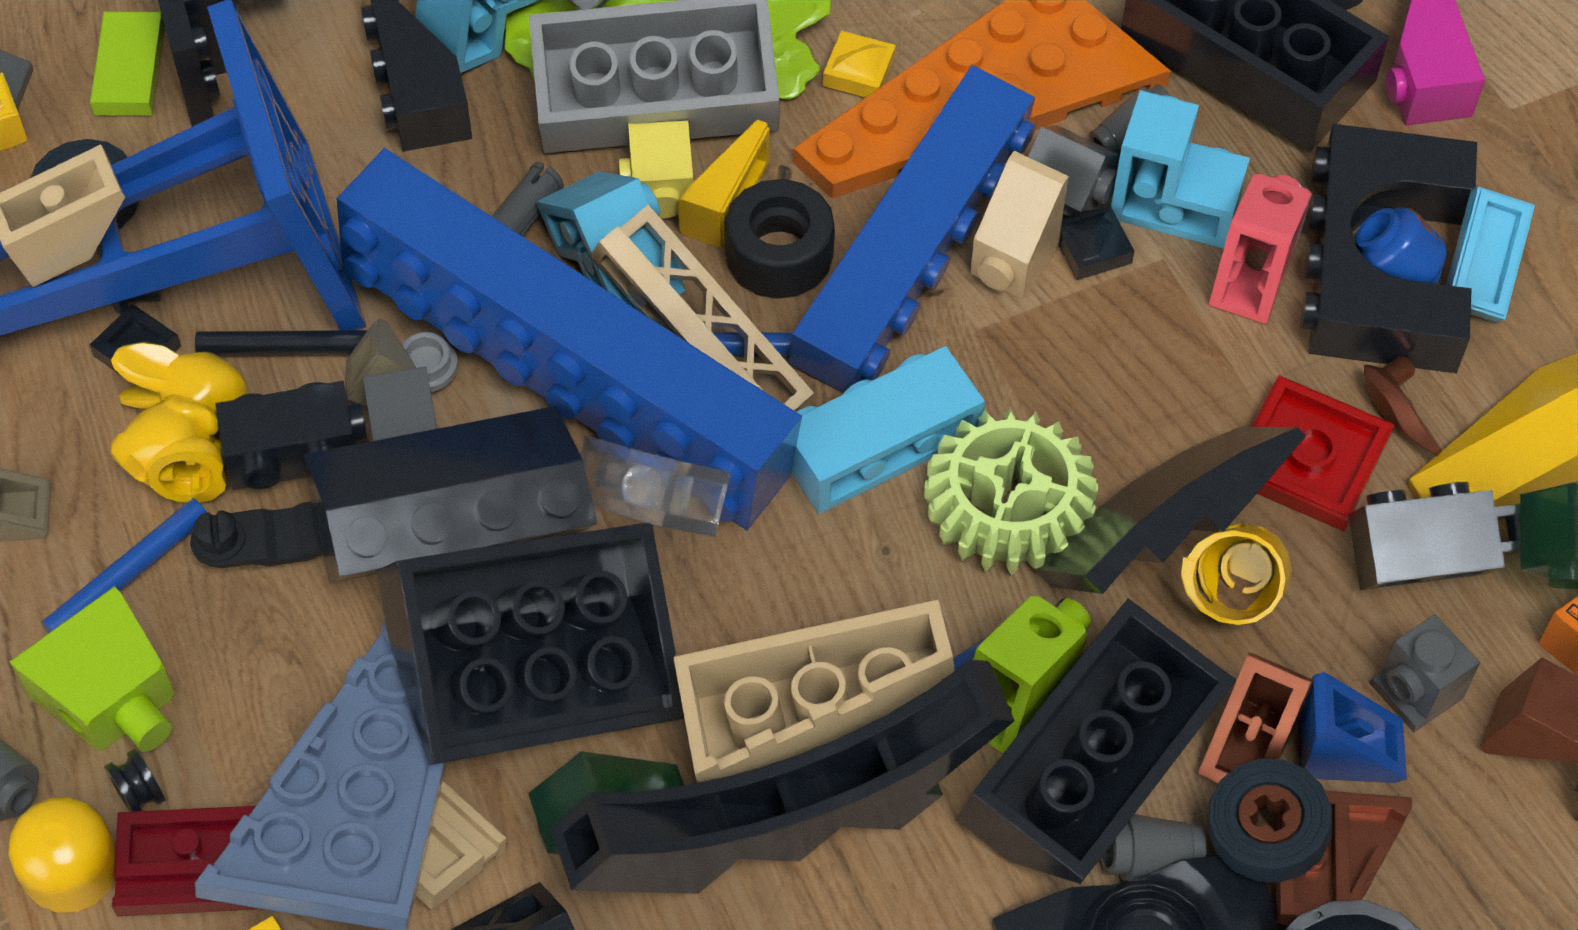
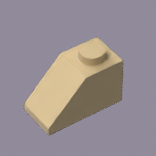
[0,144,125,287]
[970,151,1069,299]

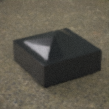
[1058,205,1135,280]

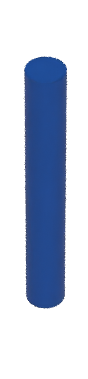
[41,498,207,633]

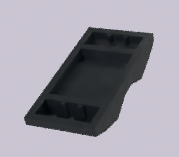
[992,856,1283,930]

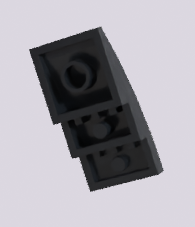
[1034,427,1306,594]

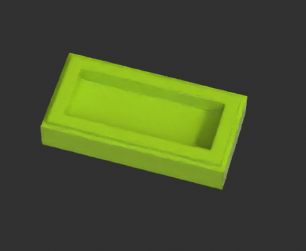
[90,11,165,116]

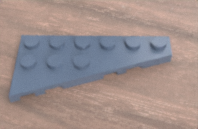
[195,621,447,930]

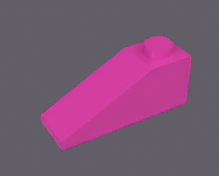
[1386,0,1485,126]

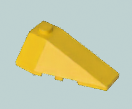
[1407,353,1578,507]

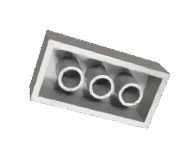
[529,0,779,153]

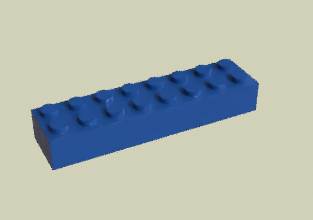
[337,148,802,531]

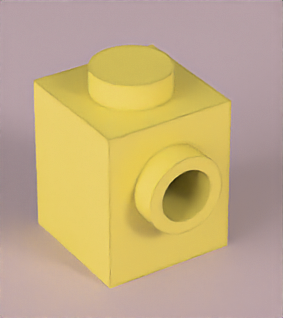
[619,120,693,219]

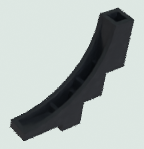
[551,659,1015,893]

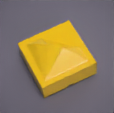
[823,30,896,98]

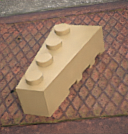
[673,599,955,783]

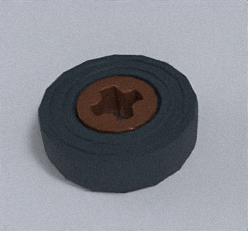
[1208,758,1333,883]

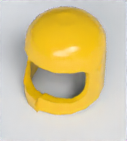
[1181,523,1292,625]
[8,797,116,913]

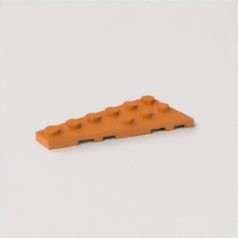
[793,0,1171,199]

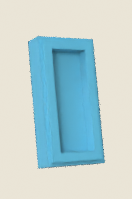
[1446,186,1535,323]

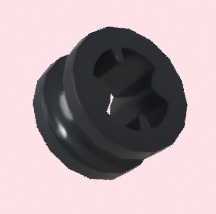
[104,749,166,812]

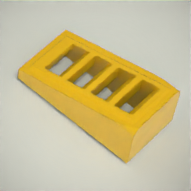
[678,120,770,248]

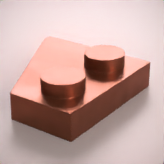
[1276,790,1412,925]

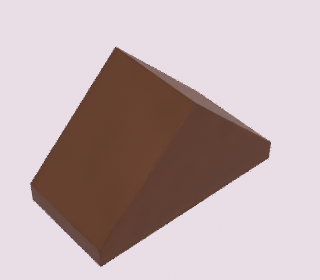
[1198,652,1313,783]
[1480,657,1578,763]

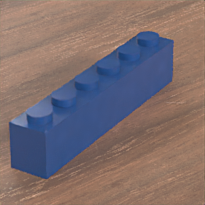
[788,65,1036,393]

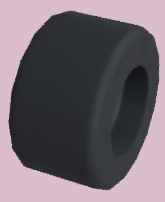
[725,179,835,298]

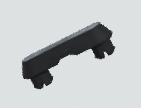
[190,501,323,568]

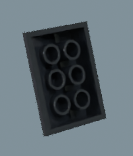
[377,522,684,765]

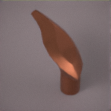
[1364,356,1442,456]

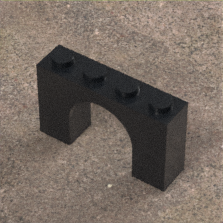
[1300,124,1477,374]

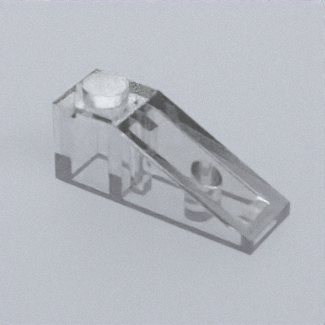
[580,435,731,537]

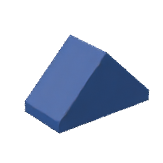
[1298,672,1407,783]

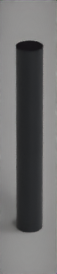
[195,330,368,356]

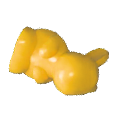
[111,342,249,503]

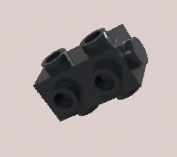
[215,381,368,490]

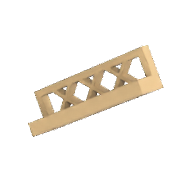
[590,204,814,410]

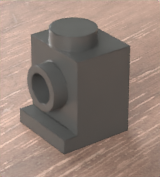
[1370,614,1480,733]

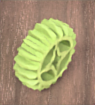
[924,407,1098,576]

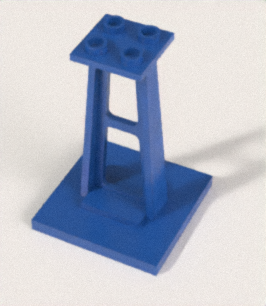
[0,0,366,336]

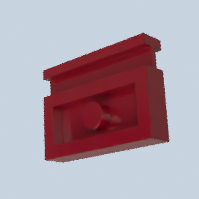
[112,806,257,917]

